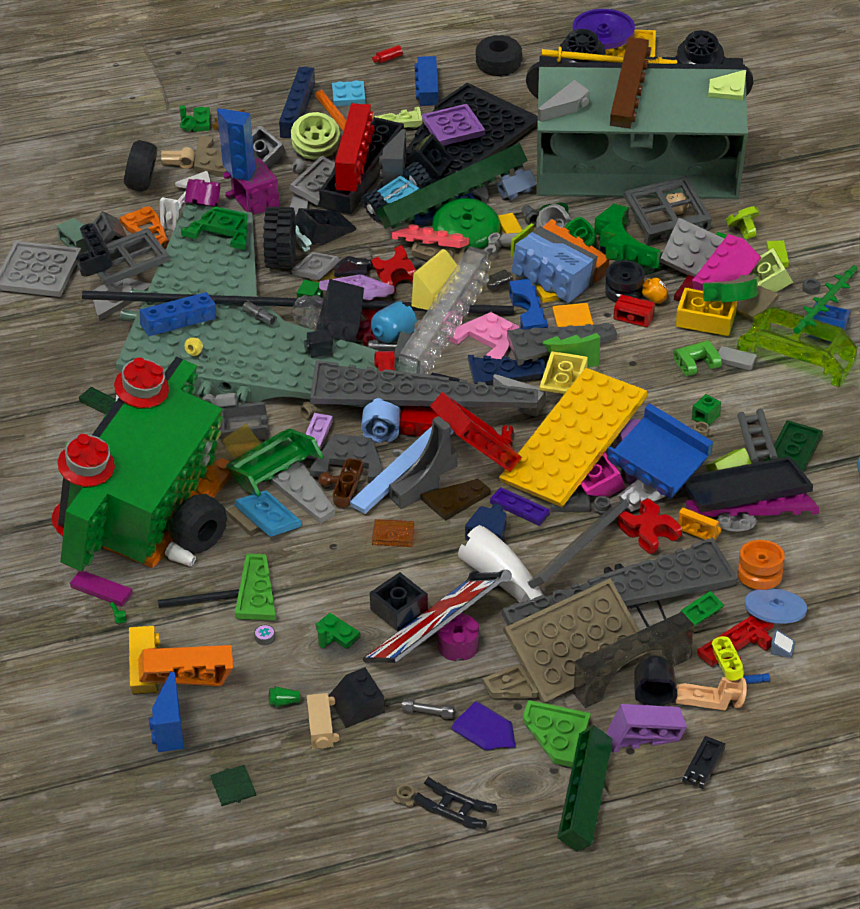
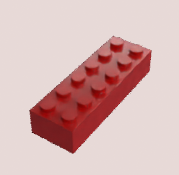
[335,103,374,191]

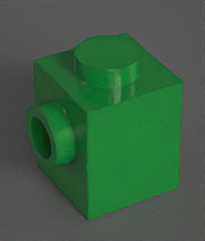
[297,280,323,309]
[692,394,721,425]

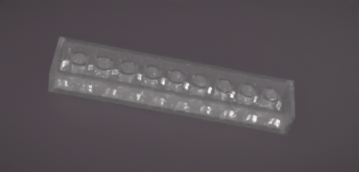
[398,246,491,375]

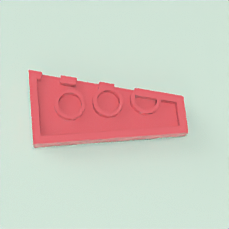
[392,224,469,248]

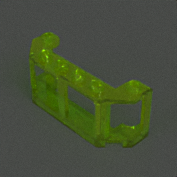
[737,306,858,388]

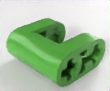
[673,340,722,377]

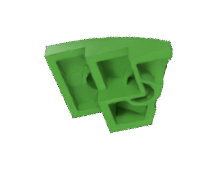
[542,333,601,368]

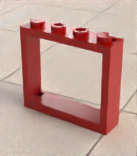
[430,392,522,472]

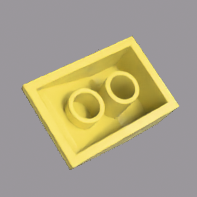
[539,351,588,394]

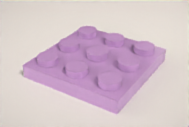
[319,274,394,300]

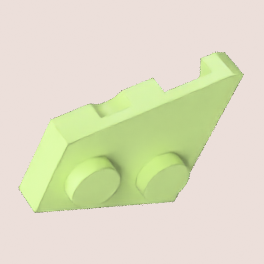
[708,70,746,100]

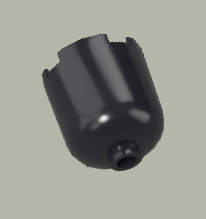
[634,655,678,706]

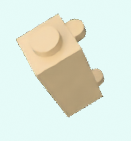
[307,693,340,749]

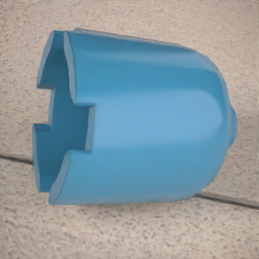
[371,301,417,343]

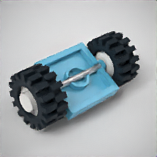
[361,162,432,222]

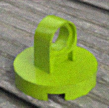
[726,206,760,240]

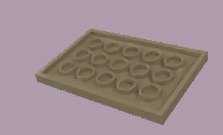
[503,578,651,703]

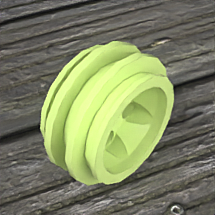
[291,112,340,160]

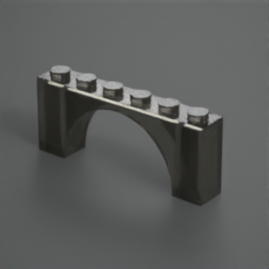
[574,612,694,708]

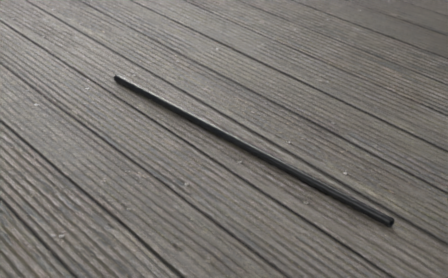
[82,290,514,315]

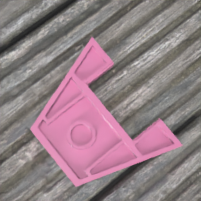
[443,312,519,359]

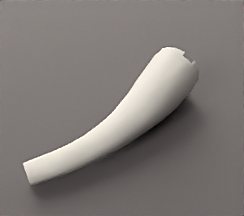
[458,525,544,603]

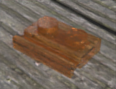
[372,519,414,547]

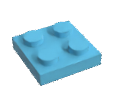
[332,80,366,106]

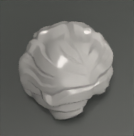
[536,204,572,228]

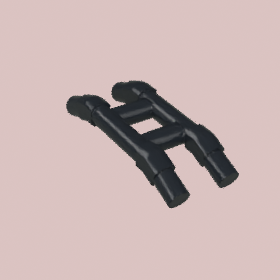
[413,776,497,829]

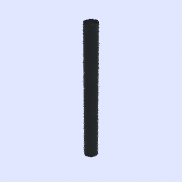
[158,589,239,608]

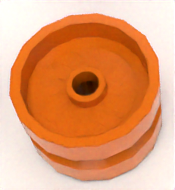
[738,540,785,590]

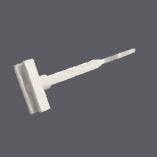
[160,171,210,232]

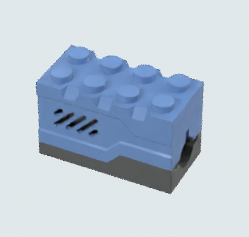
[512,226,598,303]

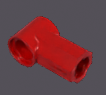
[374,351,395,371]

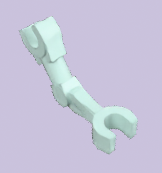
[296,225,312,252]

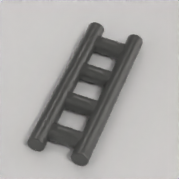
[737,408,778,464]

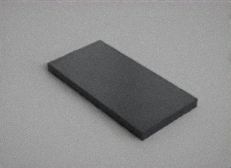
[683,457,813,513]

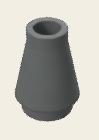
[521,205,539,226]

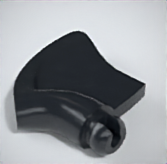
[334,256,373,277]

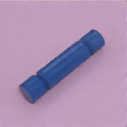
[743,673,770,684]

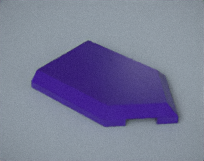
[451,701,516,751]

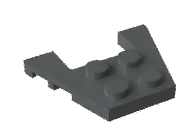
[310,434,383,482]

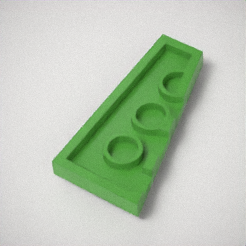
[235,554,276,621]

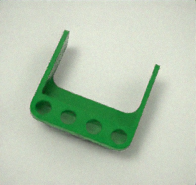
[226,429,324,497]

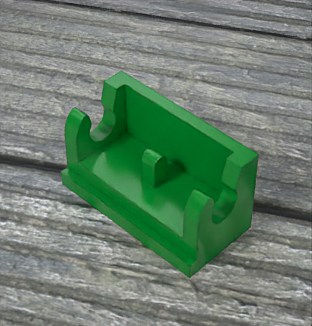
[676,591,724,633]

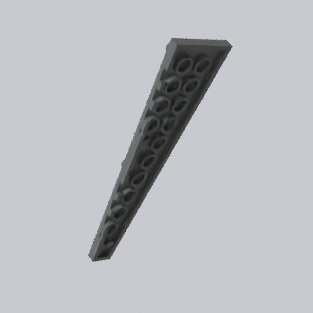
[502,537,738,626]

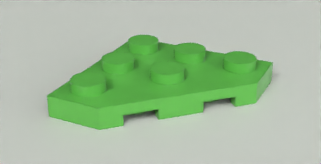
[523,700,591,767]

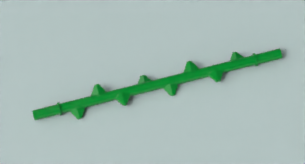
[793,265,858,334]

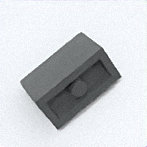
[92,211,127,244]

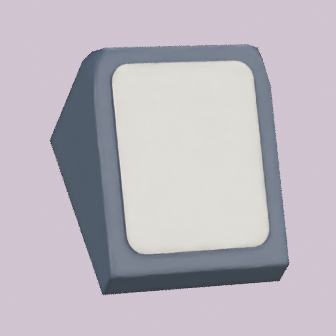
[771,629,795,658]

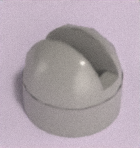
[292,159,306,174]

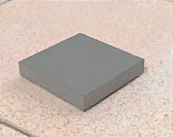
[291,252,340,280]

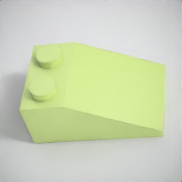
[749,248,793,292]

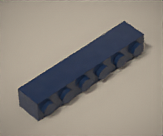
[279,67,315,138]

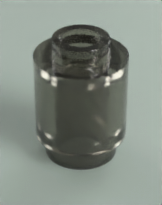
[486,269,513,292]

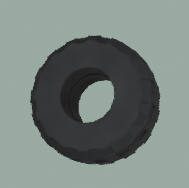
[475,35,522,76]
[124,140,158,192]
[169,494,227,554]

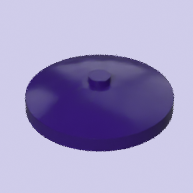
[572,9,635,49]

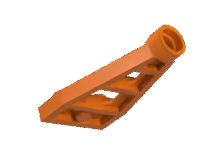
[119,206,170,250]

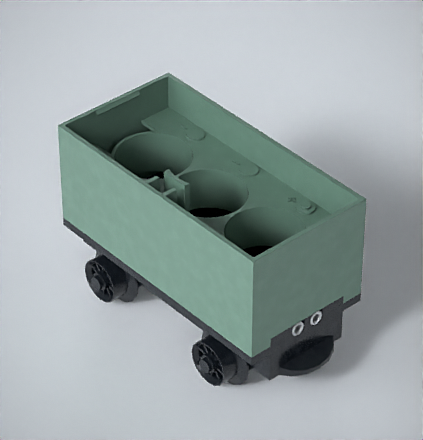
[526,29,754,199]

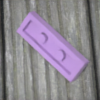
[306,413,333,459]

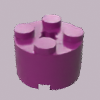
[184,179,221,207]
[437,613,479,661]

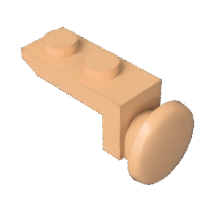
[676,677,747,711]

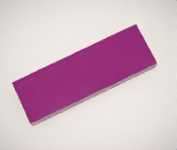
[70,570,133,607]

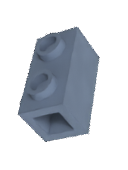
[496,169,537,200]

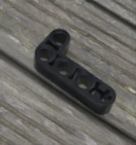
[76,223,113,277]

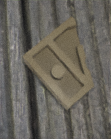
[482,664,538,698]

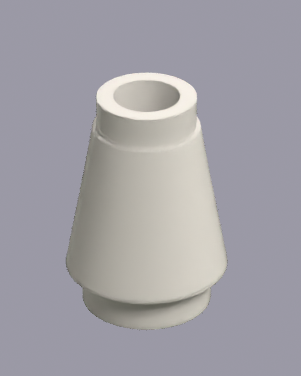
[165,542,196,567]

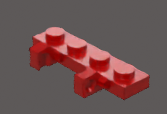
[697,615,773,670]

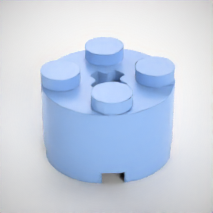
[361,398,400,443]

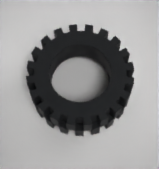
[263,207,296,269]

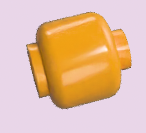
[642,277,668,304]

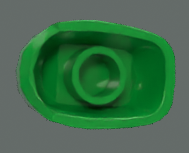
[565,217,597,248]

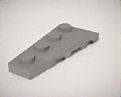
[289,156,335,206]
[271,461,336,524]
[617,479,683,512]

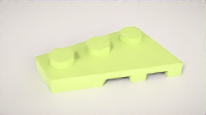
[375,107,422,128]

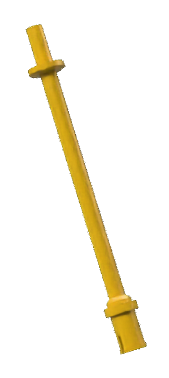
[541,46,677,64]

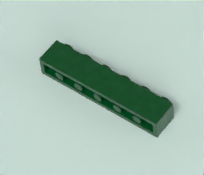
[557,725,613,852]

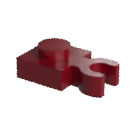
[357,320,377,347]

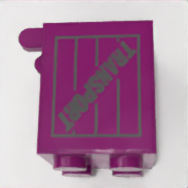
[223,158,280,215]

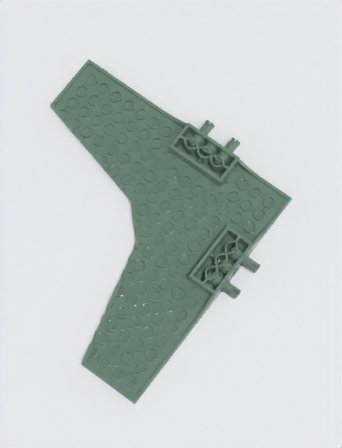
[116,203,421,414]

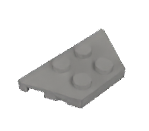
[93,278,151,321]

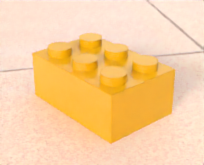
[676,288,737,336]

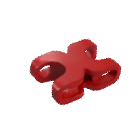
[371,245,416,295]
[617,498,682,554]

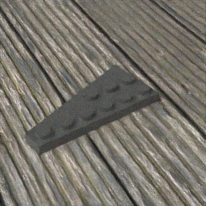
[507,323,617,366]

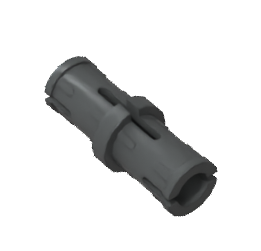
[242,301,277,326]

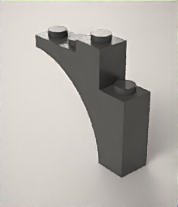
[389,416,458,509]

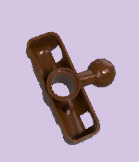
[318,458,363,508]

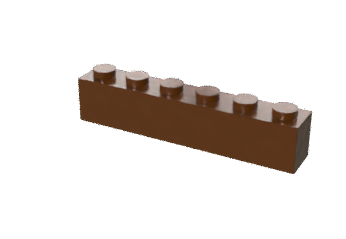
[610,37,651,129]

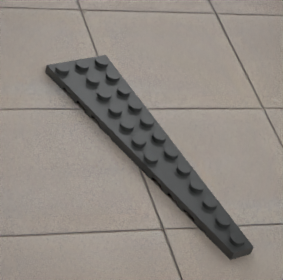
[310,360,538,408]

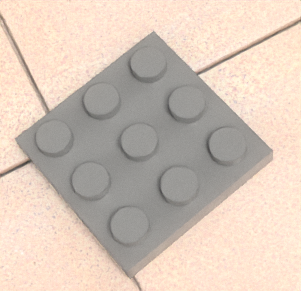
[660,218,724,277]

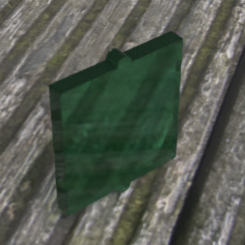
[210,765,256,806]

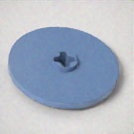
[745,588,807,624]

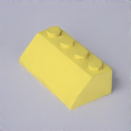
[412,249,462,311]

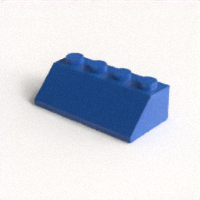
[217,108,256,181]

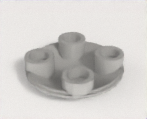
[717,512,757,532]

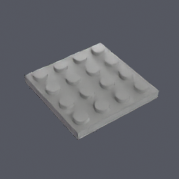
[0,241,82,297]

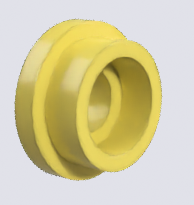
[184,338,203,356]

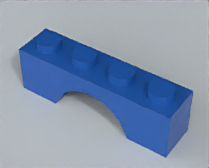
[509,279,548,330]

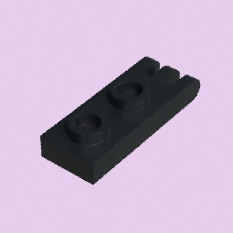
[682,736,726,789]

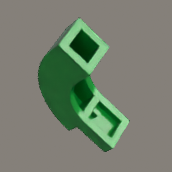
[703,274,758,302]

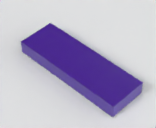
[490,487,550,526]

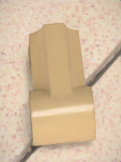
[161,147,195,169]

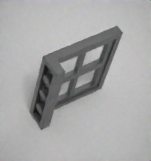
[624,176,712,246]
[85,228,171,286]

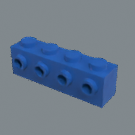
[140,292,216,336]

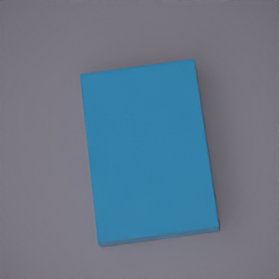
[235,490,302,537]

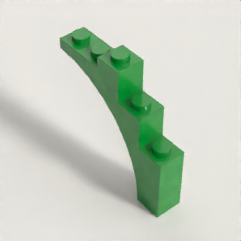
[594,203,661,268]

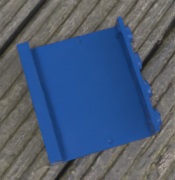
[607,403,713,499]

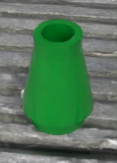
[269,686,300,707]

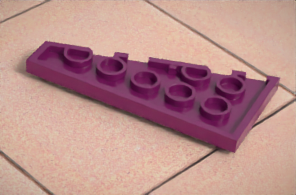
[685,493,819,516]

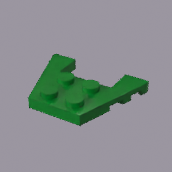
[181,207,247,250]

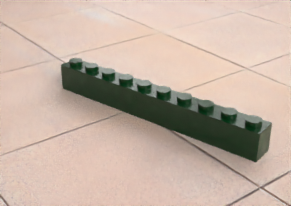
[376,143,528,229]

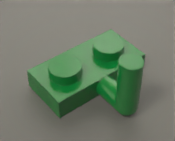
[179,105,210,132]
[316,612,361,649]

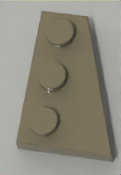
[412,240,466,267]

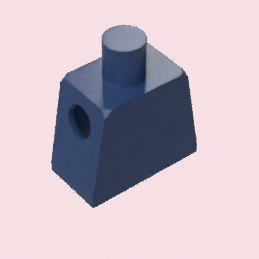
[465,504,507,541]

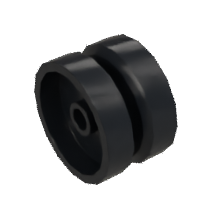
[605,260,645,302]

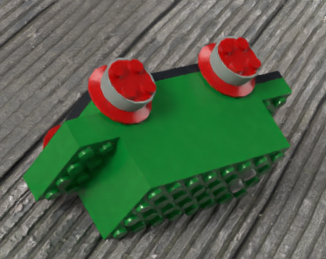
[51,356,223,572]

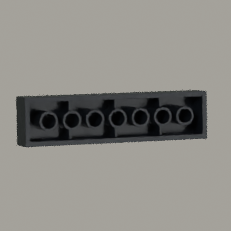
[319,117,404,214]

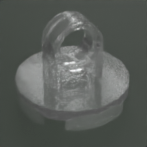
[292,295,324,329]

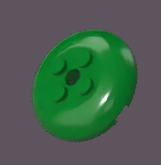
[433,198,501,252]

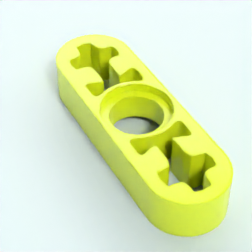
[712,636,744,680]

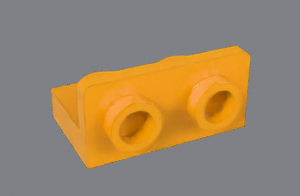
[678,507,722,540]

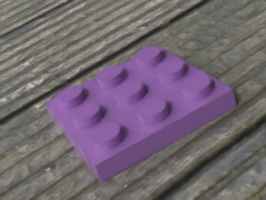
[422,104,485,146]

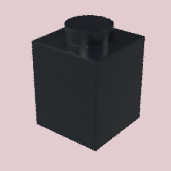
[304,330,333,358]

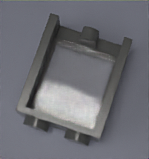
[219,402,269,447]

